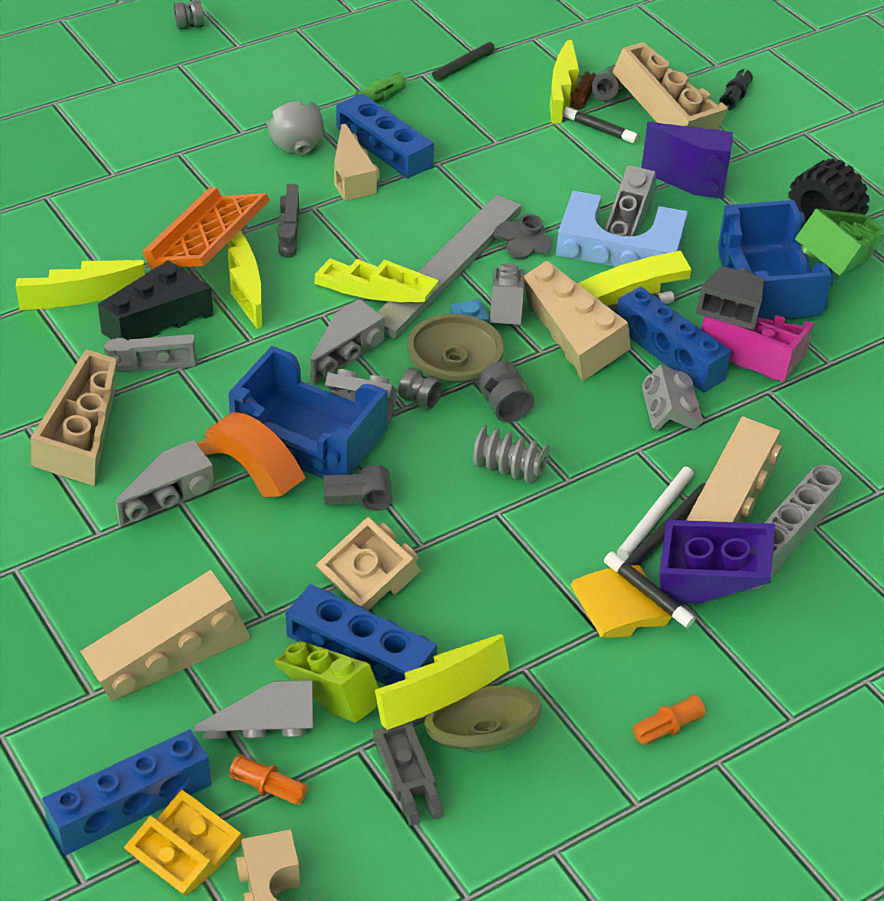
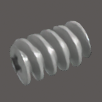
[473,425,550,484]

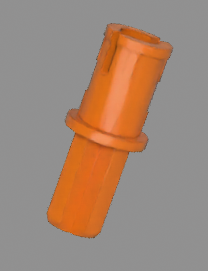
[632,695,706,745]
[229,754,308,805]

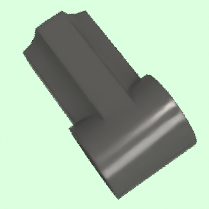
[323,465,392,511]

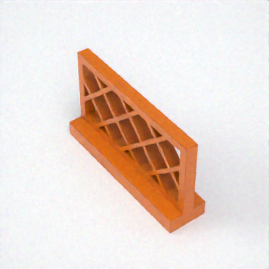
[142,187,270,270]

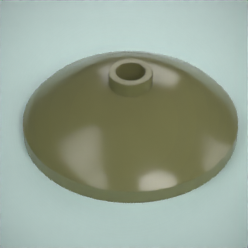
[407,314,504,382]
[425,686,542,752]

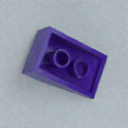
[641,122,733,199]
[659,520,775,604]

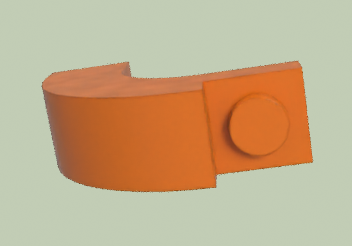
[196,412,306,498]

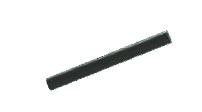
[625,483,706,565]

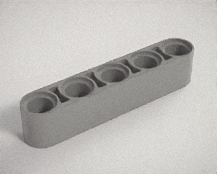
[748,464,842,590]

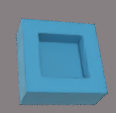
[450,299,490,323]

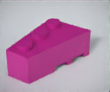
[701,315,815,382]

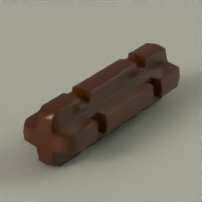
[570,71,596,109]

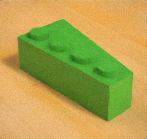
[795,209,884,276]

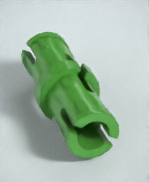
[354,72,406,102]

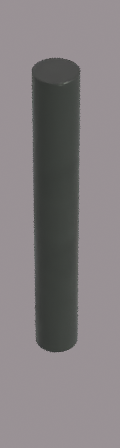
[432,42,495,81]

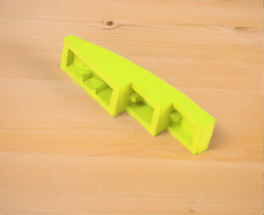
[550,40,579,123]
[227,230,262,329]
[578,251,691,306]
[314,258,439,302]
[16,260,145,310]
[375,634,510,730]

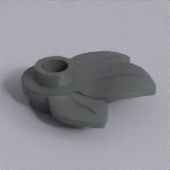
[493,214,552,259]

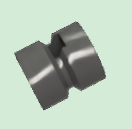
[477,361,534,423]

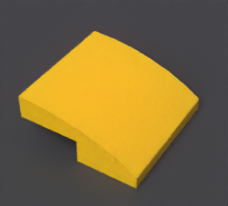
[570,565,672,638]
[123,789,245,896]

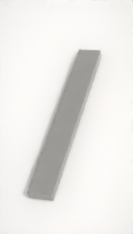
[378,195,521,339]

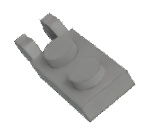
[103,334,197,372]

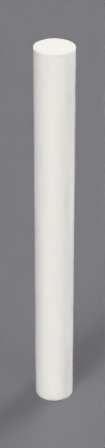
[617,467,694,560]

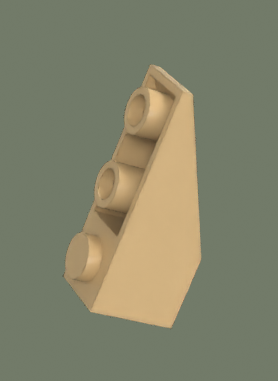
[334,123,380,201]

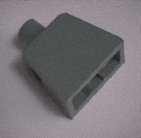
[696,267,764,330]

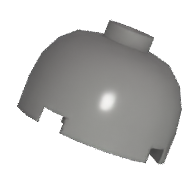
[266,101,324,155]

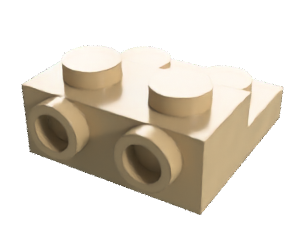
[316,517,421,611]

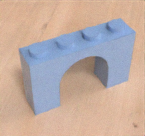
[556,191,688,267]

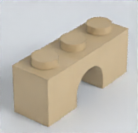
[236,829,308,901]

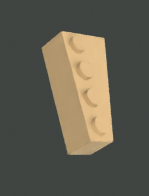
[612,42,729,130]
[523,261,631,382]
[30,349,117,486]
[686,416,783,522]
[80,570,251,701]

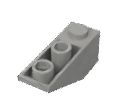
[605,165,656,236]
[490,264,524,325]
[310,299,385,384]
[115,440,214,527]
[194,680,313,739]

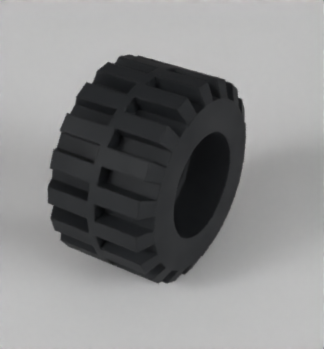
[788,159,870,224]

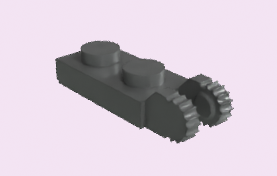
[278,184,299,258]
[373,721,443,826]

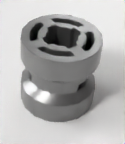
[174,0,204,29]
[398,367,443,409]

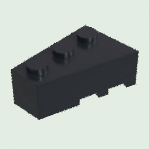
[98,260,213,341]

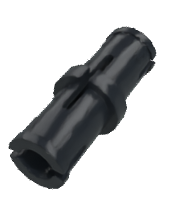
[719,69,753,110]

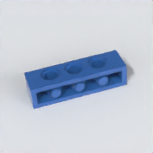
[336,93,434,179]
[617,286,731,393]
[286,584,437,686]
[42,729,211,856]

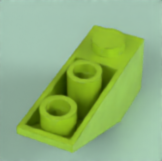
[273,641,379,723]

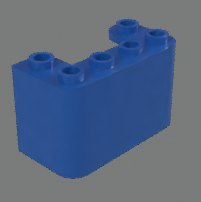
[718,200,833,320]
[228,346,388,479]

